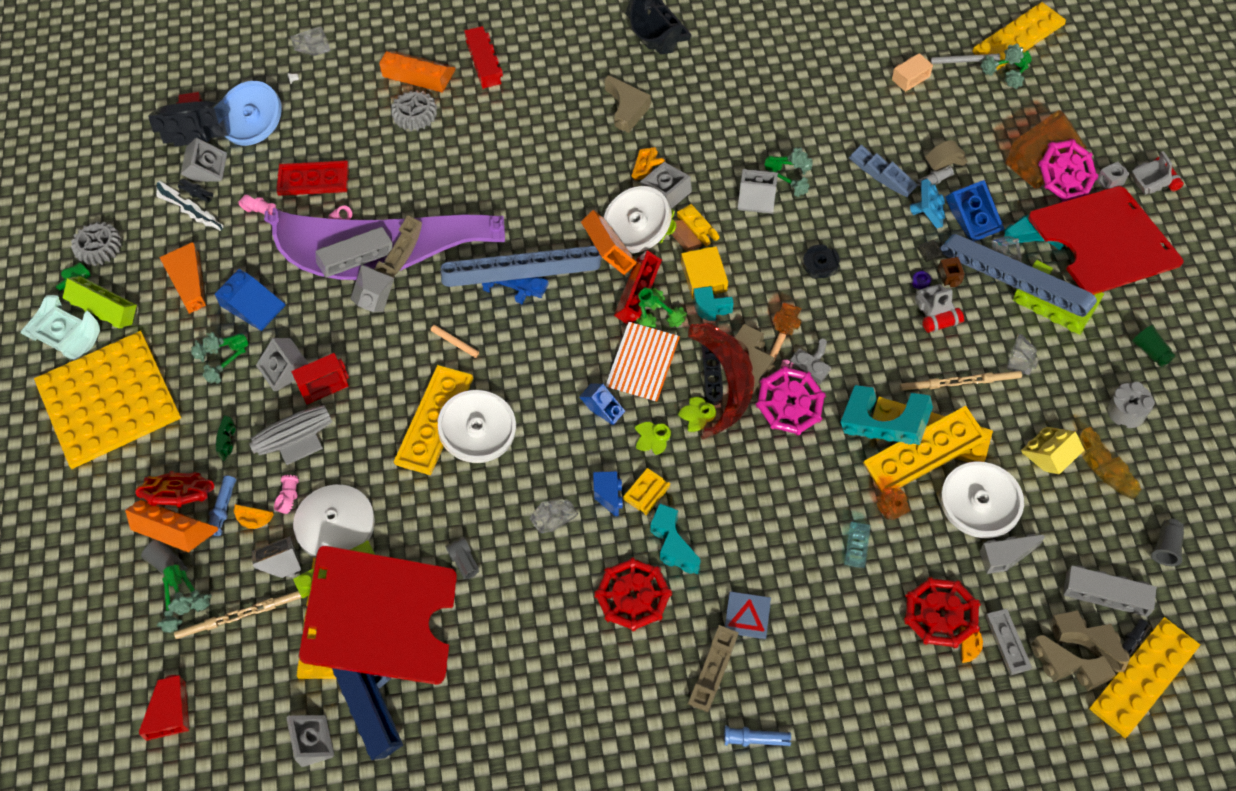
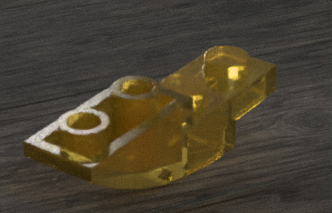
[1079,427,1142,499]

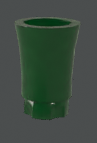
[1132,325,1176,368]

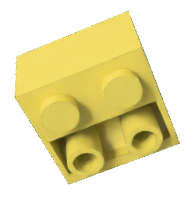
[1021,427,1084,474]

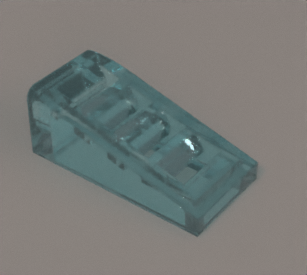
[844,522,871,568]

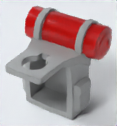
[1131,151,1184,195]
[915,284,964,333]

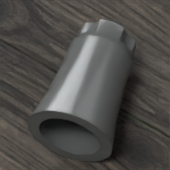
[1151,519,1184,566]
[141,540,188,575]

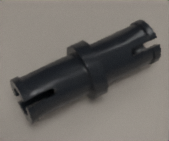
[178,178,213,203]
[1122,619,1151,659]

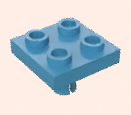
[910,179,945,228]

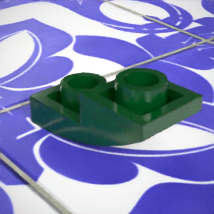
[216,415,236,461]

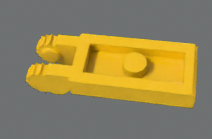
[677,204,719,246]

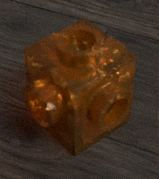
[773,303,802,336]
[876,487,911,520]

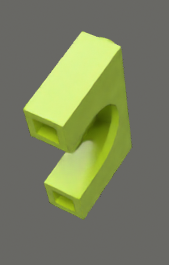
[1013,260,1104,335]

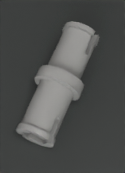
[917,165,954,188]

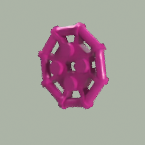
[1038,139,1098,202]
[756,365,826,435]

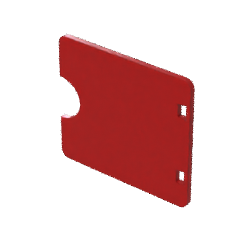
[1028,186,1184,295]
[298,546,457,685]

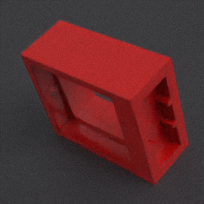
[291,353,349,405]

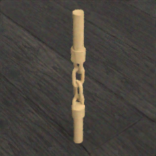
[900,371,1022,391]
[174,591,302,639]

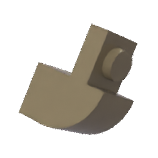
[925,140,968,171]

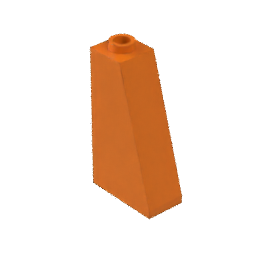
[581,210,637,275]
[159,242,206,314]

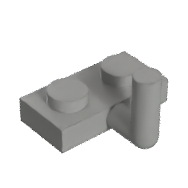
[789,339,831,384]

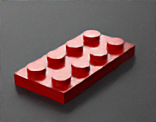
[276,161,349,196]

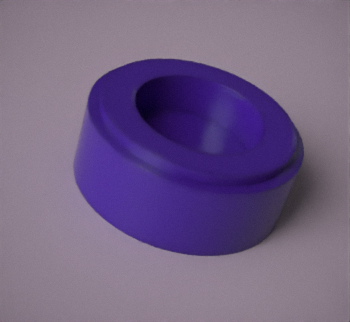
[912,271,931,290]

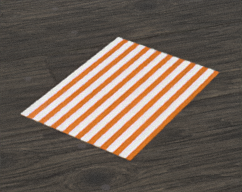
[605,322,680,402]

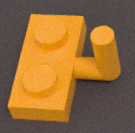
[632,147,666,180]

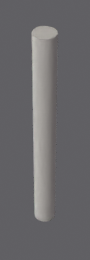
[931,54,1000,64]

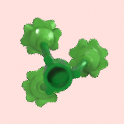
[636,287,687,328]

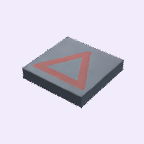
[725,592,771,639]

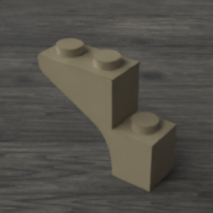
[734,324,775,395]
[1050,610,1129,672]
[1031,635,1116,691]

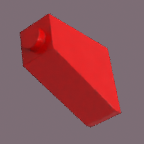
[139,675,190,741]

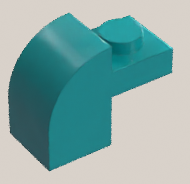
[693,287,734,321]

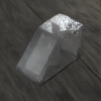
[290,26,330,56]
[992,236,1022,263]
[1007,334,1039,375]

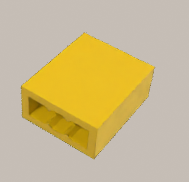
[681,246,728,299]

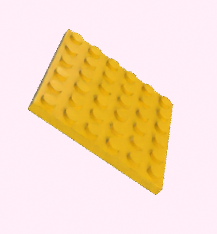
[34,331,181,469]

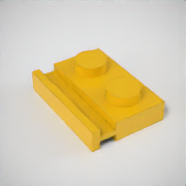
[623,468,670,516]

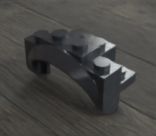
[625,0,692,55]
[148,101,230,147]

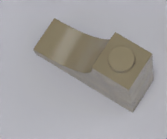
[605,75,651,133]

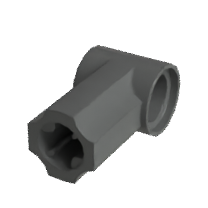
[445,537,480,579]

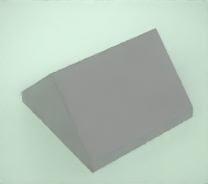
[286,715,334,767]

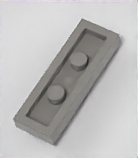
[986,609,1032,675]

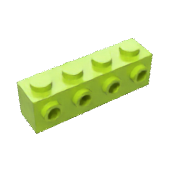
[63,276,137,328]

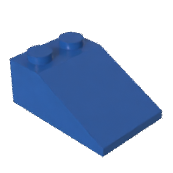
[945,180,1005,242]
[214,269,285,331]

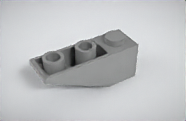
[980,534,1045,574]

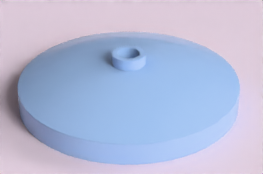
[222,81,282,146]

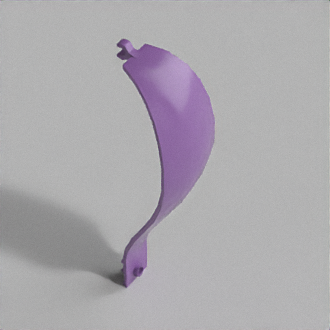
[264,208,505,280]

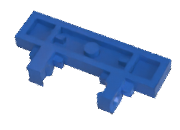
[482,277,549,304]

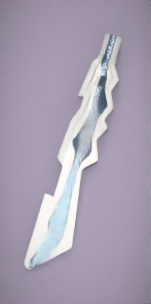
[157,181,223,231]

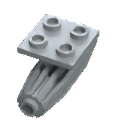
[249,405,332,465]

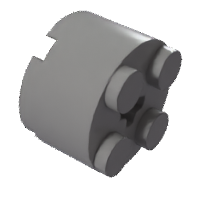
[1107,382,1155,428]

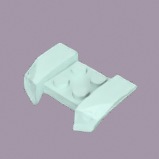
[21,295,100,361]

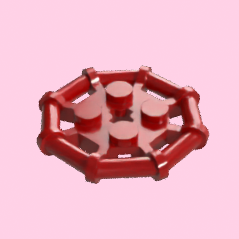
[135,471,214,507]
[594,557,672,631]
[904,577,981,649]

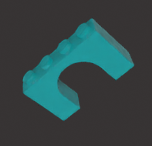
[841,385,933,445]

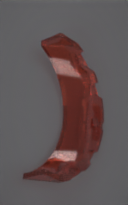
[688,323,754,440]

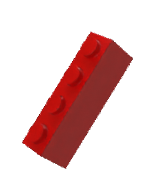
[464,26,503,89]
[614,250,662,324]

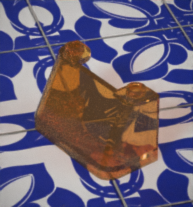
[1006,110,1087,189]

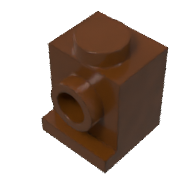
[937,257,965,287]

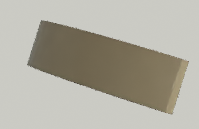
[374,215,422,277]
[688,625,739,712]

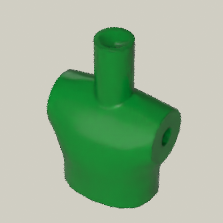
[55,263,91,292]

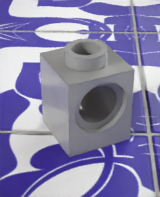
[1096,161,1129,190]

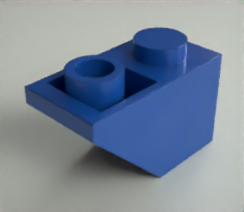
[579,383,625,425]
[593,471,623,516]

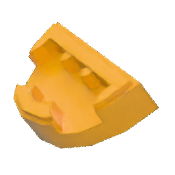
[234,504,274,529]
[960,626,983,663]

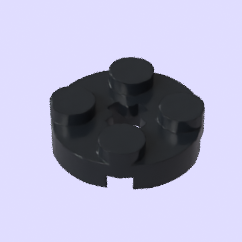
[803,244,840,279]

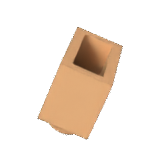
[892,53,933,92]

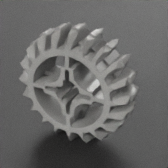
[391,90,437,132]
[71,221,122,267]

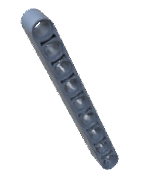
[940,234,1097,317]
[441,246,602,287]

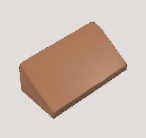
[672,220,702,252]

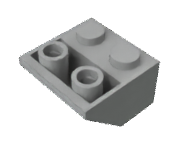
[738,169,778,214]

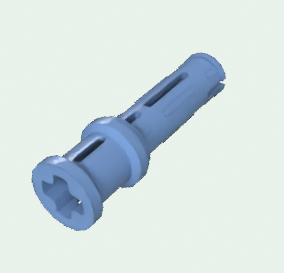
[208,476,236,536]
[724,725,791,747]

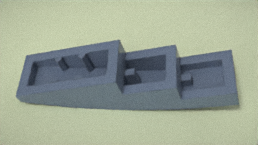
[849,145,918,197]

